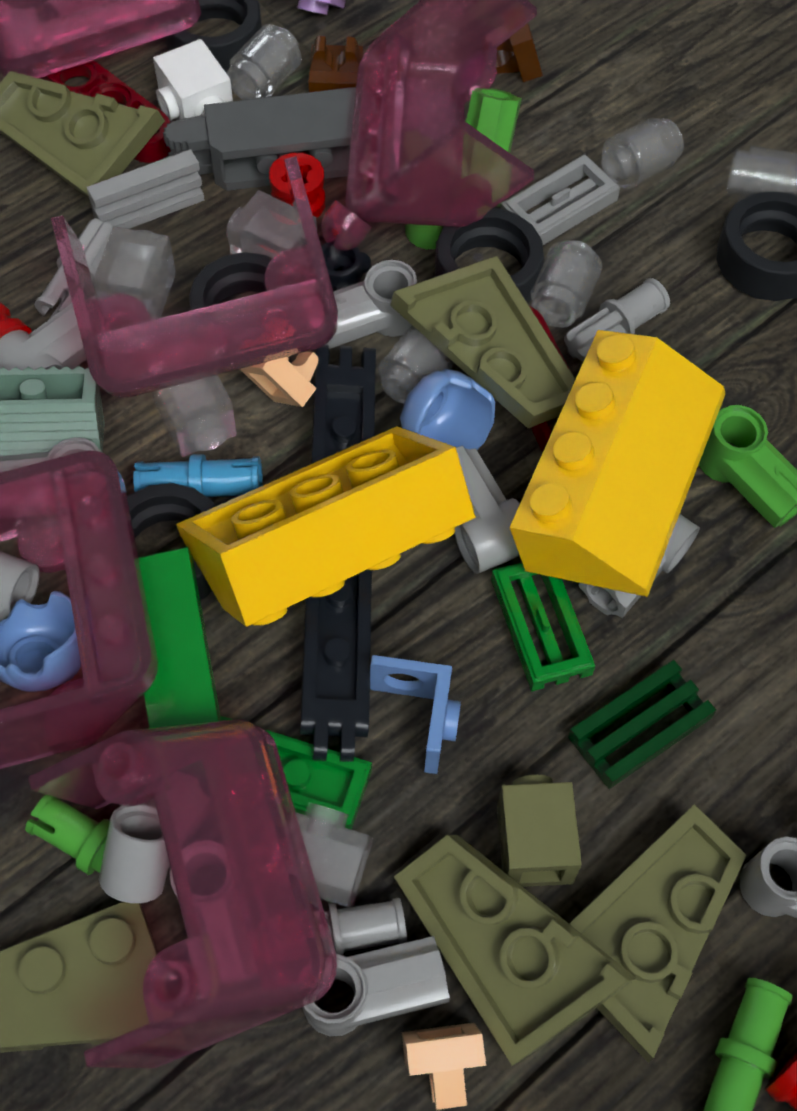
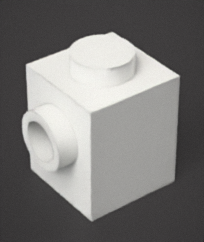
[153,39,233,121]

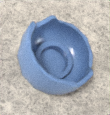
[400,369,495,450]
[0,591,88,692]

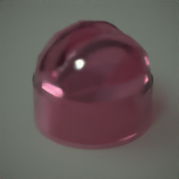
[321,200,372,251]

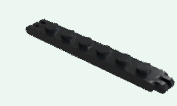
[300,344,376,762]

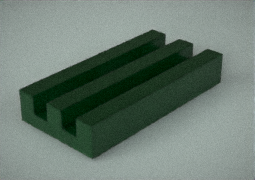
[568,660,716,790]

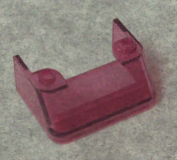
[345,0,537,227]
[51,156,339,398]
[0,450,158,769]
[29,719,337,1068]

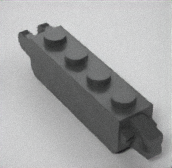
[163,80,466,191]

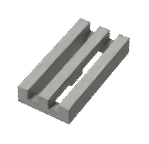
[87,149,205,233]
[501,154,620,245]

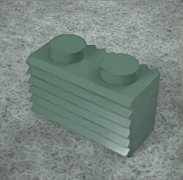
[0,365,105,456]

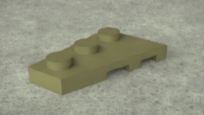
[0,71,165,199]
[390,256,576,428]
[570,804,746,1063]
[394,835,637,1066]
[0,902,187,1053]

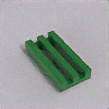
[491,563,596,692]

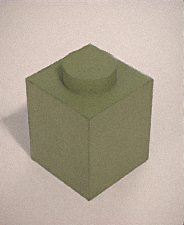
[497,775,582,887]

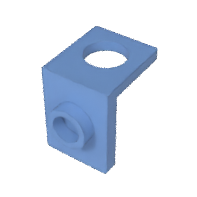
[370,655,461,774]

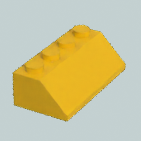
[509,330,725,597]
[176,426,476,627]

